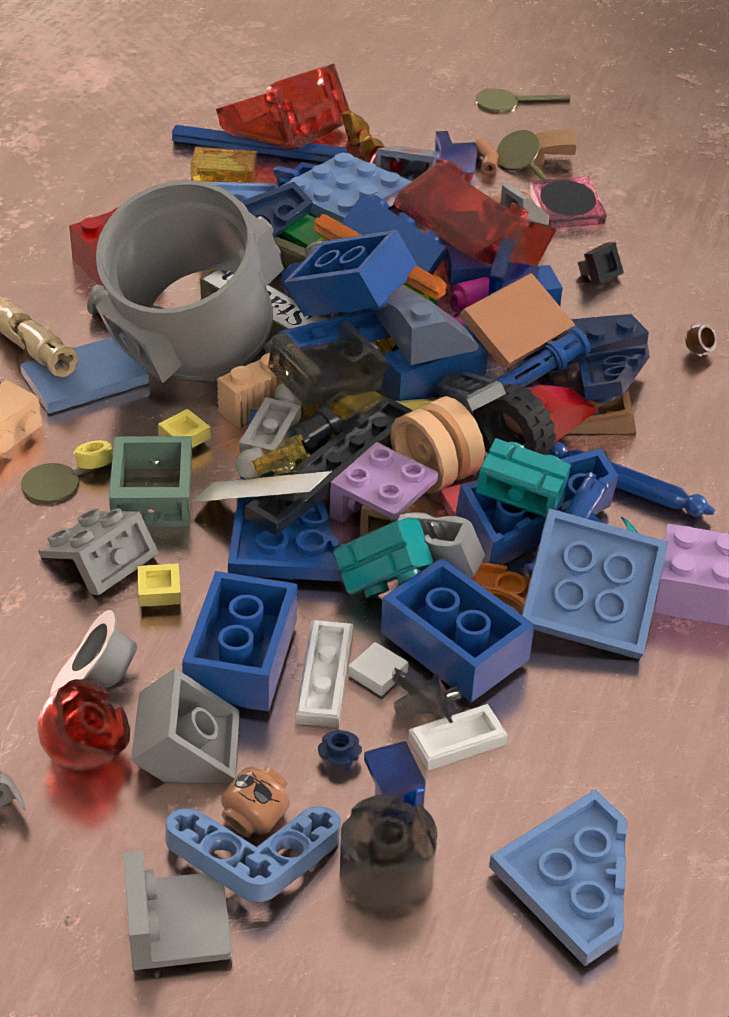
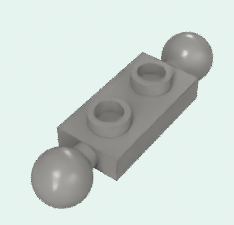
[235,381,304,479]

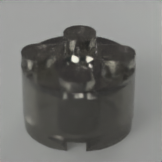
[339,794,438,910]

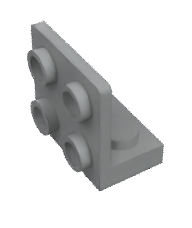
[38,509,159,595]
[123,850,232,970]

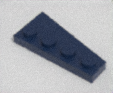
[221,182,313,274]
[517,314,649,374]

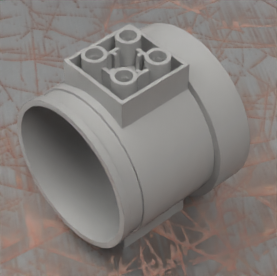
[96,180,284,383]

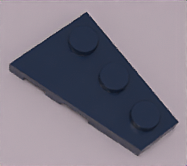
[578,344,650,403]

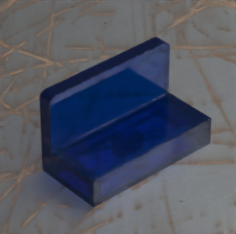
[488,237,539,296]

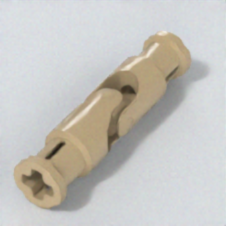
[0,296,79,377]

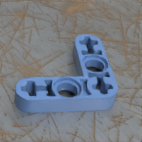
[165,806,341,902]

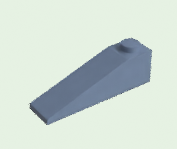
[373,285,478,365]

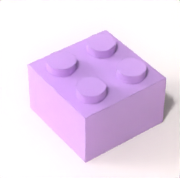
[653,524,729,626]

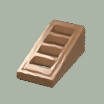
[567,390,636,434]

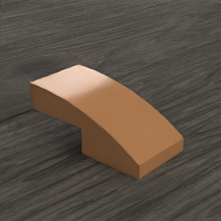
[533,129,576,165]

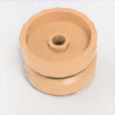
[391,396,485,494]

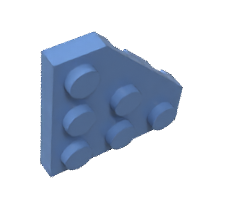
[489,789,627,966]

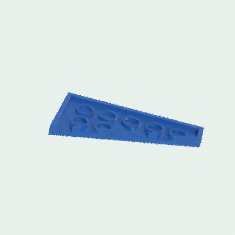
[228,410,343,581]

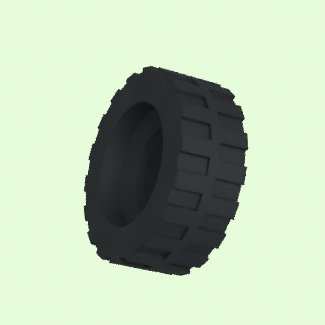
[473,384,556,455]

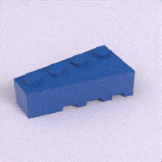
[456,449,619,565]

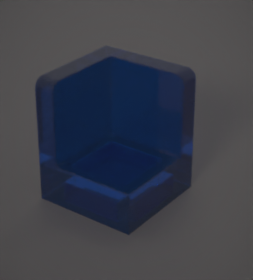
[434,131,477,173]
[364,741,426,822]

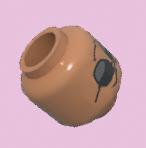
[221,766,290,837]

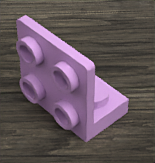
[330,442,438,523]

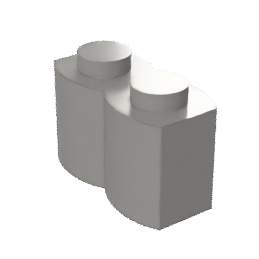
[398,512,485,578]

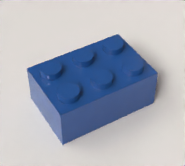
[283,229,416,317]
[381,558,534,702]
[182,571,297,712]

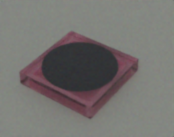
[529,176,607,229]

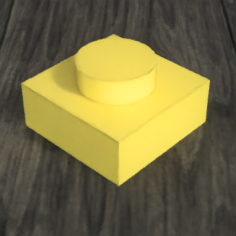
[158,409,211,448]
[137,564,181,607]

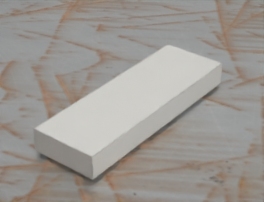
[295,620,353,729]

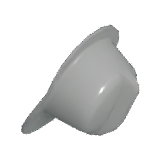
[50,610,137,700]

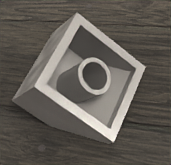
[131,668,239,783]

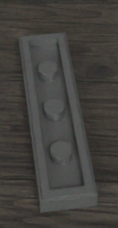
[434,371,506,411]

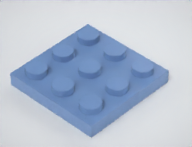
[282,152,413,223]
[521,508,668,660]

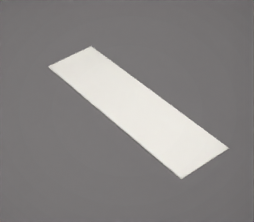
[191,471,332,502]

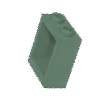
[109,436,193,527]

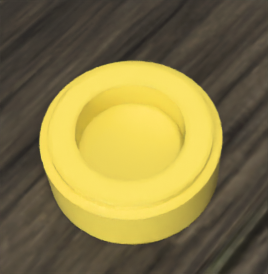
[74,440,113,469]

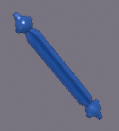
[547,442,715,517]

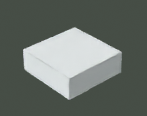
[348,642,409,696]

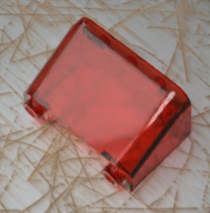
[216,63,349,150]

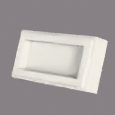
[408,704,508,771]

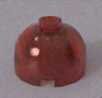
[37,679,131,772]

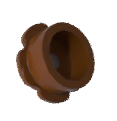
[685,323,717,357]

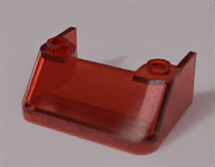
[393,160,557,271]

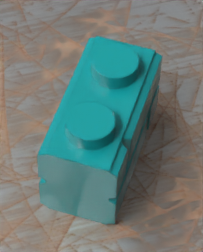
[476,438,571,517]
[333,518,433,598]

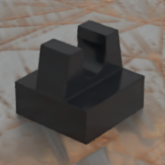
[578,242,624,285]

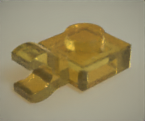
[252,434,310,476]

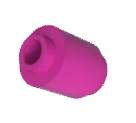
[449,277,500,312]

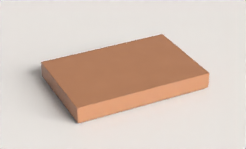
[459,273,575,370]

